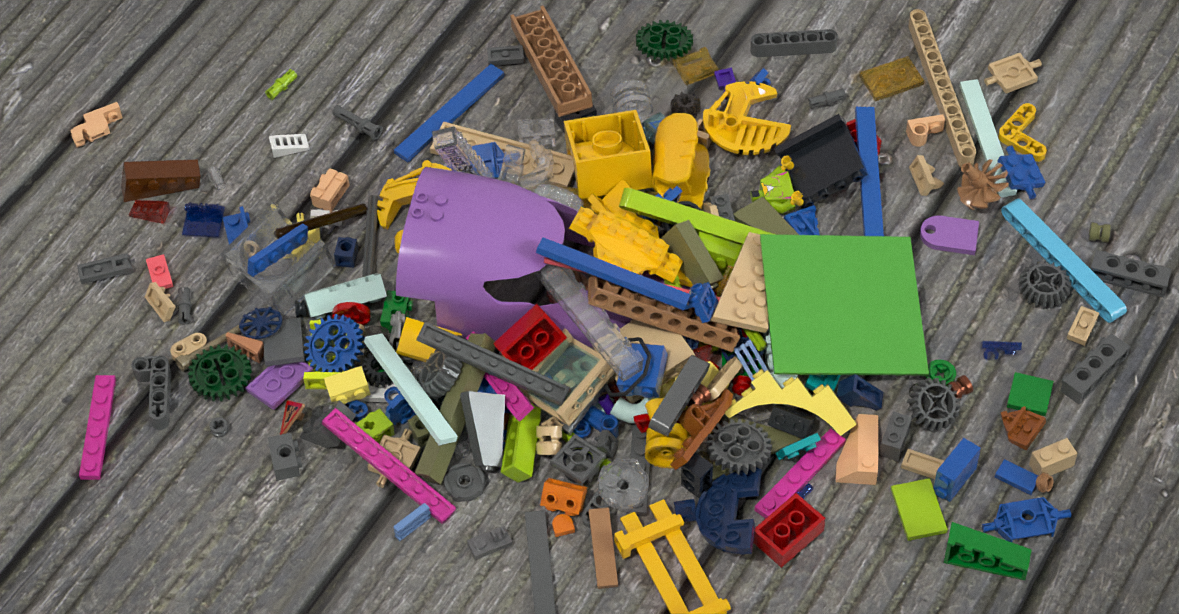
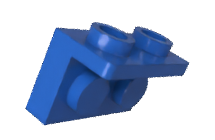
[222,206,254,250]
[685,282,718,323]

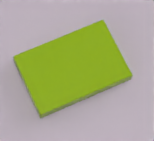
[890,478,948,541]

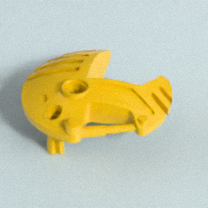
[703,81,791,155]
[377,160,453,230]

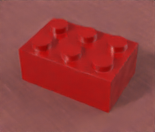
[493,304,568,370]
[753,493,826,568]

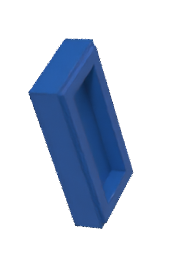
[995,459,1038,495]

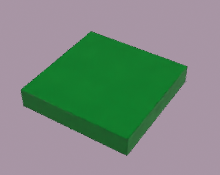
[1007,372,1054,417]

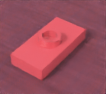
[146,254,173,289]

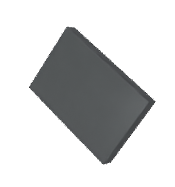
[263,318,304,366]

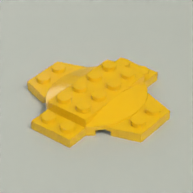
[569,206,683,283]

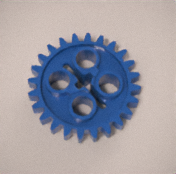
[304,314,366,372]

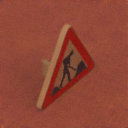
[280,400,305,435]

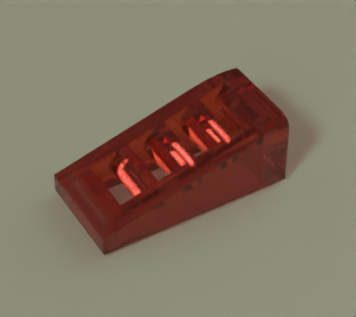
[129,200,171,224]

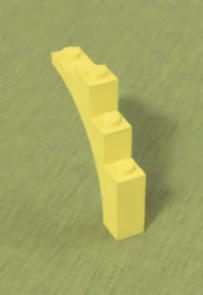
[725,369,856,436]

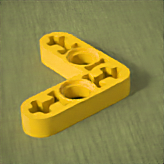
[998,103,1047,162]

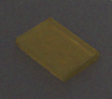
[860,56,924,102]

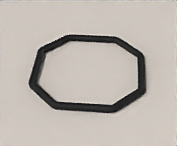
[604,337,651,397]

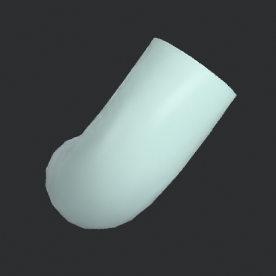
[610,397,659,423]

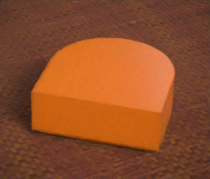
[552,514,575,537]

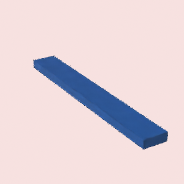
[394,64,504,163]
[855,106,884,236]
[536,237,691,310]

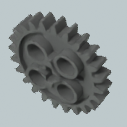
[706,418,772,475]

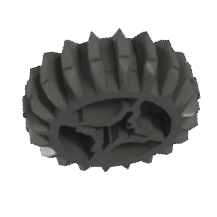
[1018,261,1071,309]
[418,350,463,398]
[907,378,961,431]

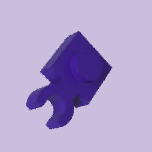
[714,67,736,100]

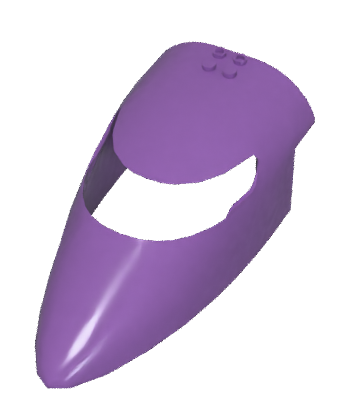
[396,167,691,349]

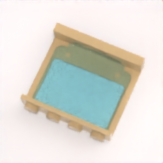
[519,329,620,426]

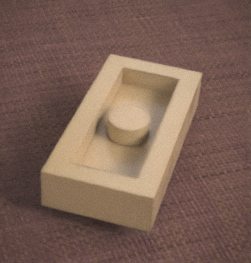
[1067,306,1099,346]

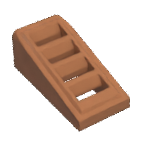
[225,332,264,363]

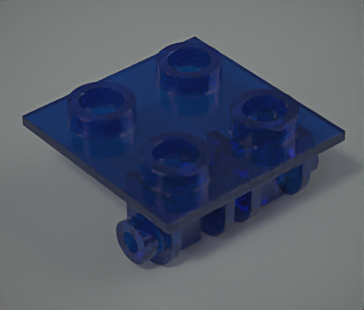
[182,202,225,237]

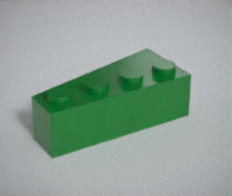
[943,522,1032,581]

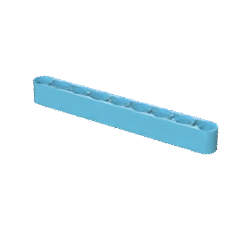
[1001,198,1127,323]

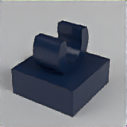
[674,499,696,522]

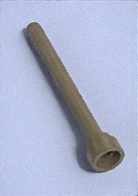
[175,316,256,372]

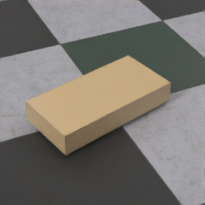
[901,449,944,479]

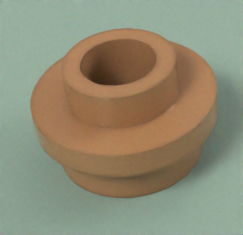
[1036,472,1054,493]

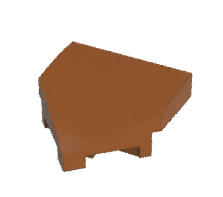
[1000,406,1046,451]

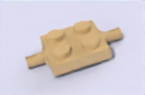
[984,53,1042,94]
[367,429,421,488]

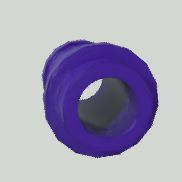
[597,394,614,415]

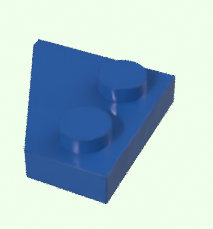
[784,205,819,235]

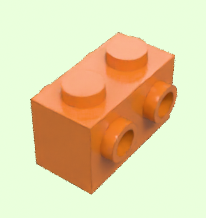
[540,478,588,516]

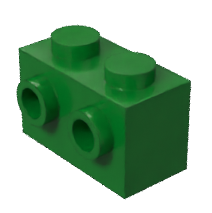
[380,290,414,334]

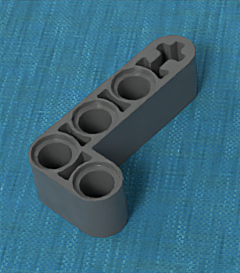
[131,355,171,430]

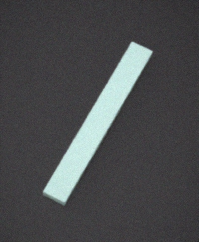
[960,79,1017,197]
[364,334,458,445]

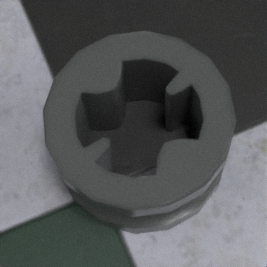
[209,417,229,437]

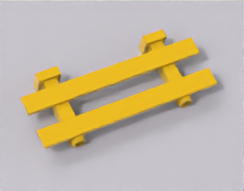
[614,499,731,614]

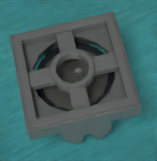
[550,434,606,485]

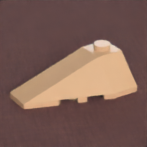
[836,414,878,485]

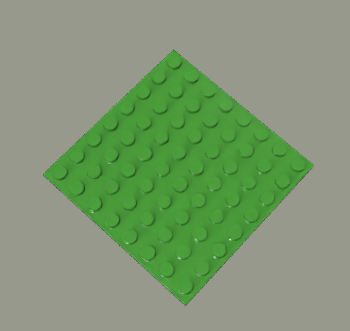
[760,234,929,376]

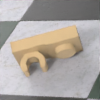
[145,282,176,322]

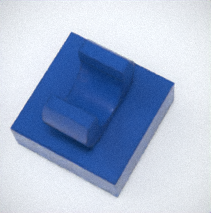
[747,68,771,85]

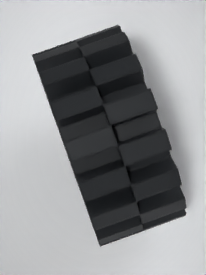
[363,354,392,388]

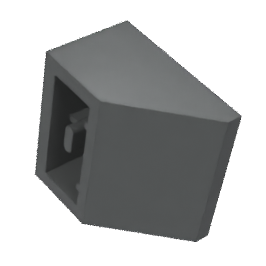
[299,400,356,448]

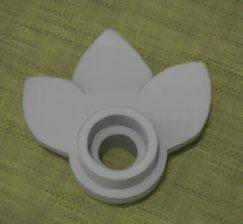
[389,311,405,348]

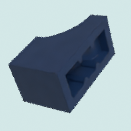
[837,374,884,411]

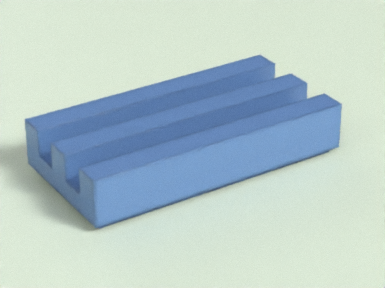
[734,340,767,381]
[394,503,431,541]

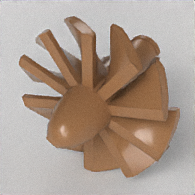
[957,159,1009,210]

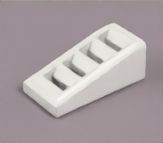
[269,134,309,158]

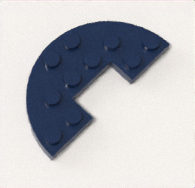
[695,467,762,555]

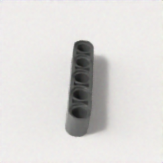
[750,29,838,57]
[648,355,710,436]

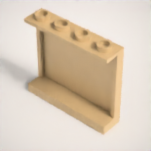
[592,319,695,404]

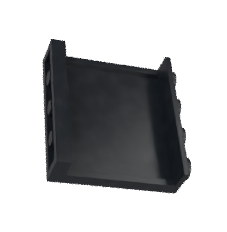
[774,114,868,209]

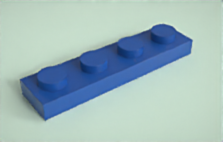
[247,223,308,277]

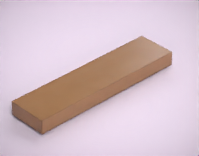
[589,507,618,589]

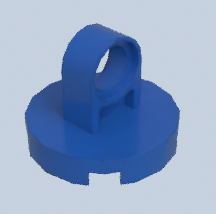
[384,387,416,425]

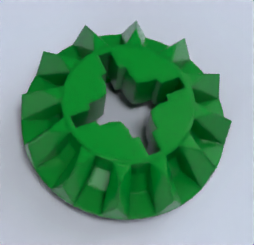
[926,360,956,386]

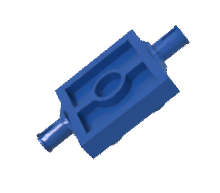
[997,145,1046,199]

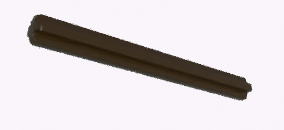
[274,203,368,239]

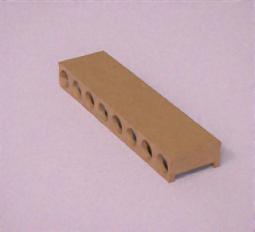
[510,6,593,117]
[588,275,740,352]

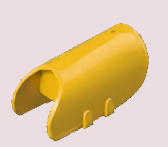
[651,113,711,209]

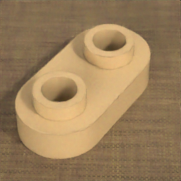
[170,333,208,361]

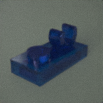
[980,341,1022,360]

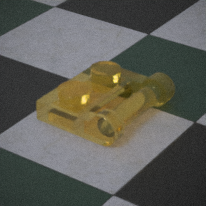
[672,47,719,85]

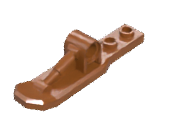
[670,388,733,470]

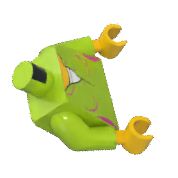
[750,156,804,214]

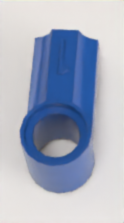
[583,406,619,438]

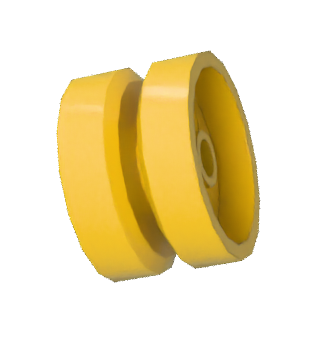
[645,423,690,469]

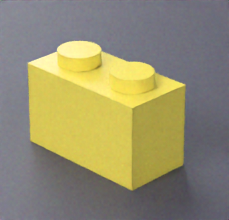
[324,366,371,405]

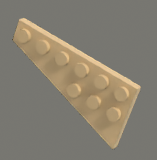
[710,232,768,333]

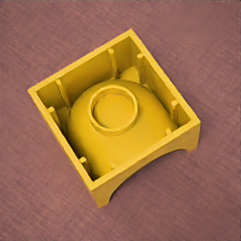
[564,110,653,199]

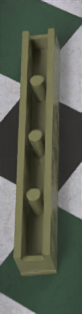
[415,333,495,485]

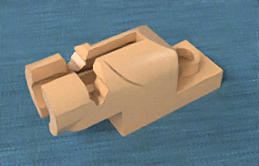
[70,102,123,147]

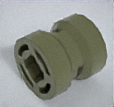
[1089,222,1111,243]

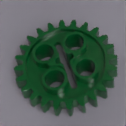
[636,20,693,61]
[188,344,252,402]

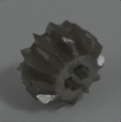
[670,91,701,119]

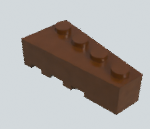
[121,159,201,202]

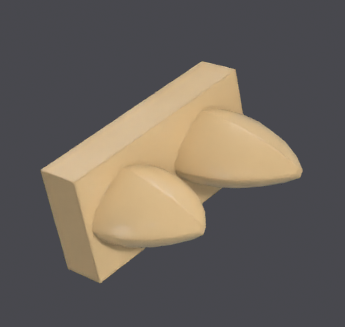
[909,155,944,196]

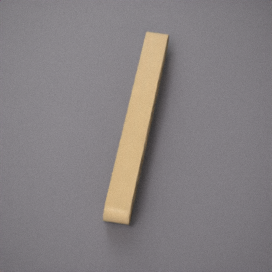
[909,9,976,167]

